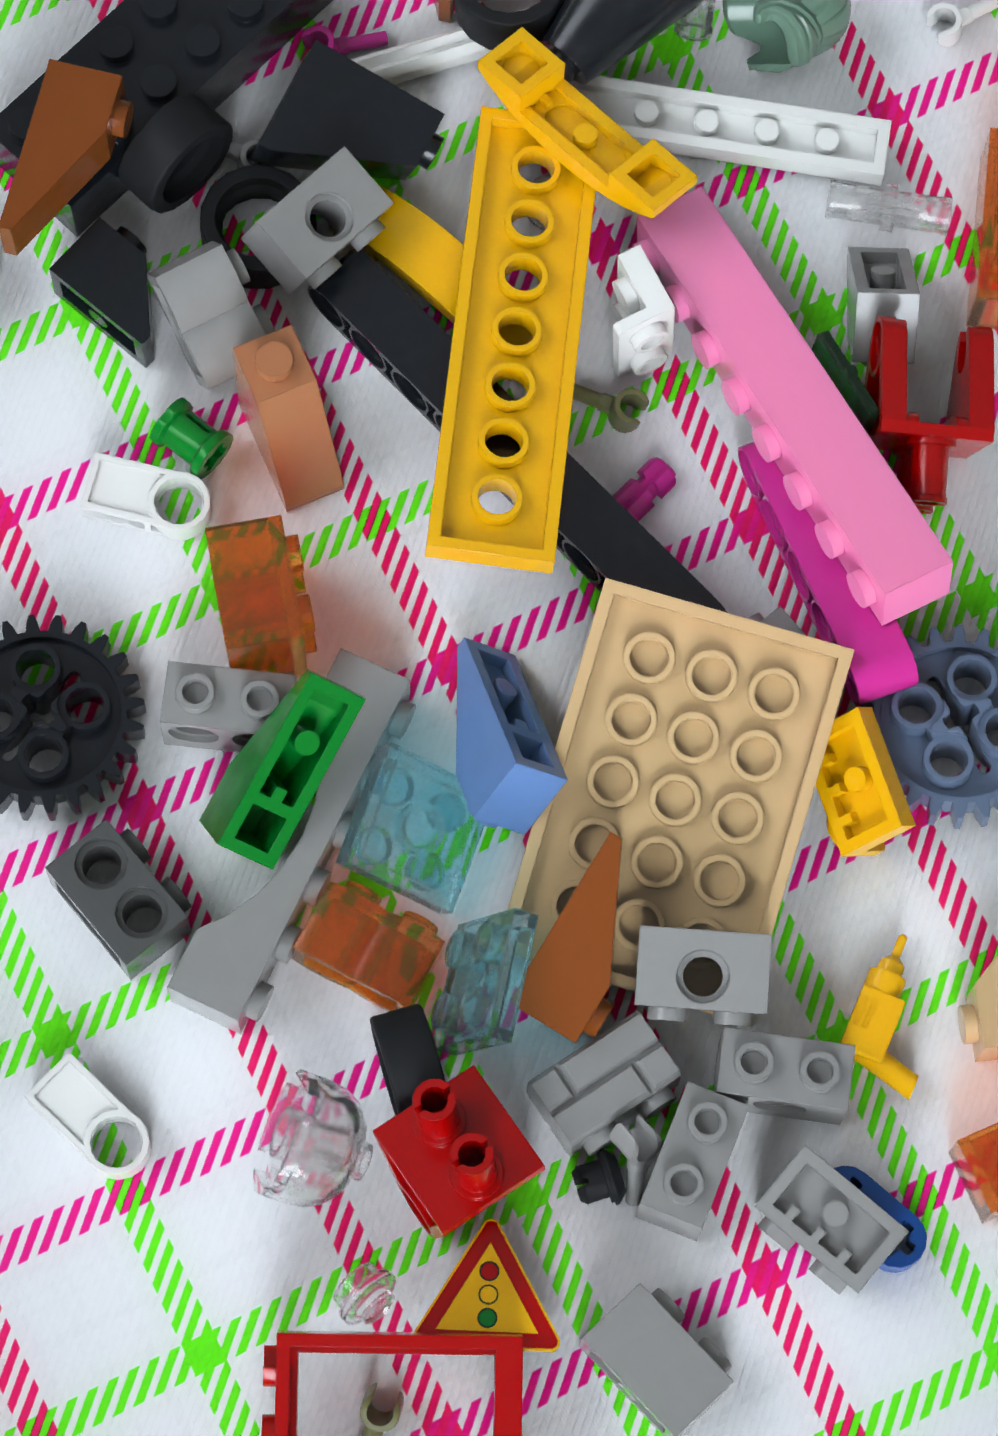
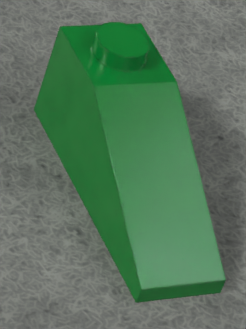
[199,669,366,870]

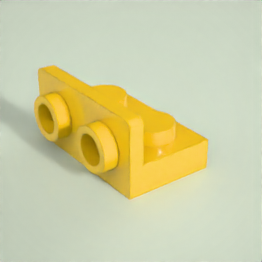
[815,707,916,857]

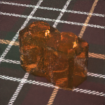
[292,881,445,1012]

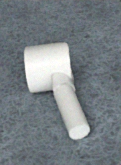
[926,0,998,47]

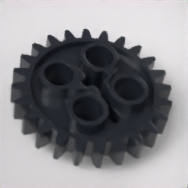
[0,615,146,821]

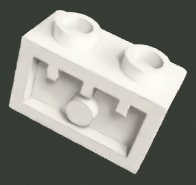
[612,245,675,378]

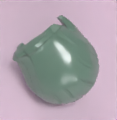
[723,0,851,73]

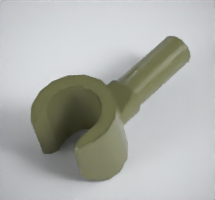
[573,383,649,433]
[360,1383,404,1436]

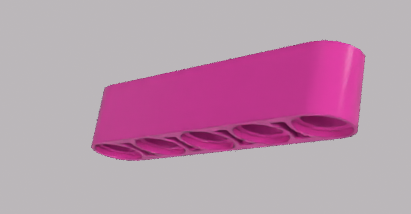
[738,442,919,706]

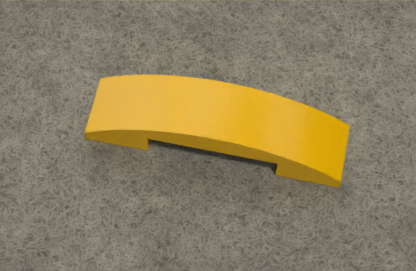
[478,27,698,219]
[329,185,533,381]

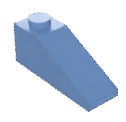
[456,637,568,835]

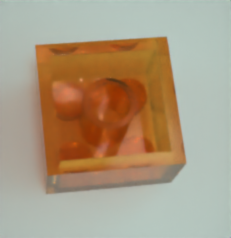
[205,515,317,677]

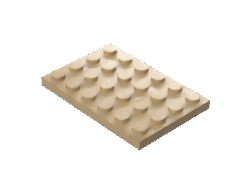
[496,578,855,1015]

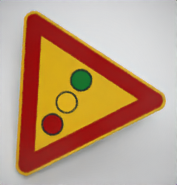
[414,1219,560,1353]

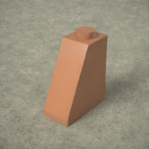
[232,325,344,512]

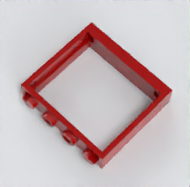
[261,1330,523,1436]

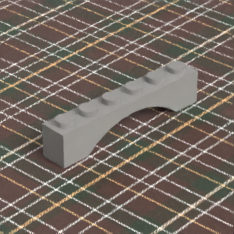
[167,648,416,1034]

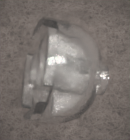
[253,1069,373,1207]

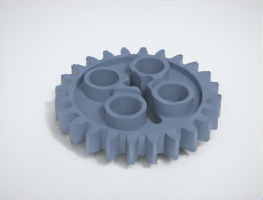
[857,625,998,829]

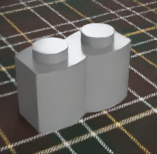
[147,241,275,390]

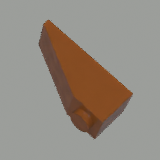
[0,59,134,256]
[507,832,622,1043]

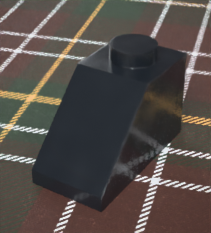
[49,217,154,368]

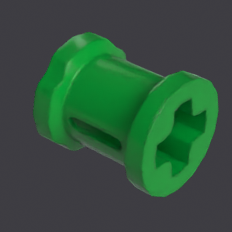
[149,397,233,479]

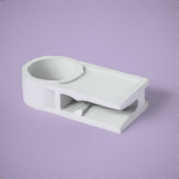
[80,452,212,541]
[24,1052,152,1180]

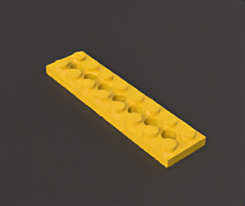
[425,106,596,574]

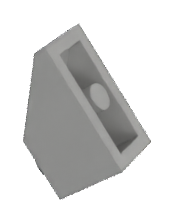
[847,247,920,367]

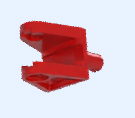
[860,315,995,514]
[373,1065,545,1239]

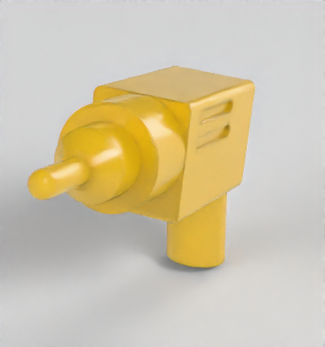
[840,934,919,1100]

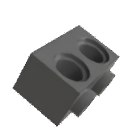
[45,819,192,980]

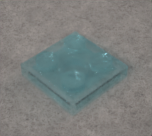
[335,742,485,914]
[431,908,538,1056]

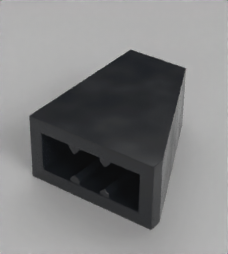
[249,40,445,180]

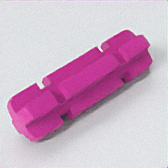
[613,457,676,522]

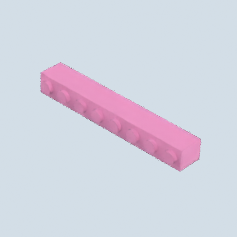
[632,186,953,626]

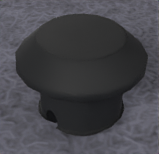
[572,1148,626,1205]

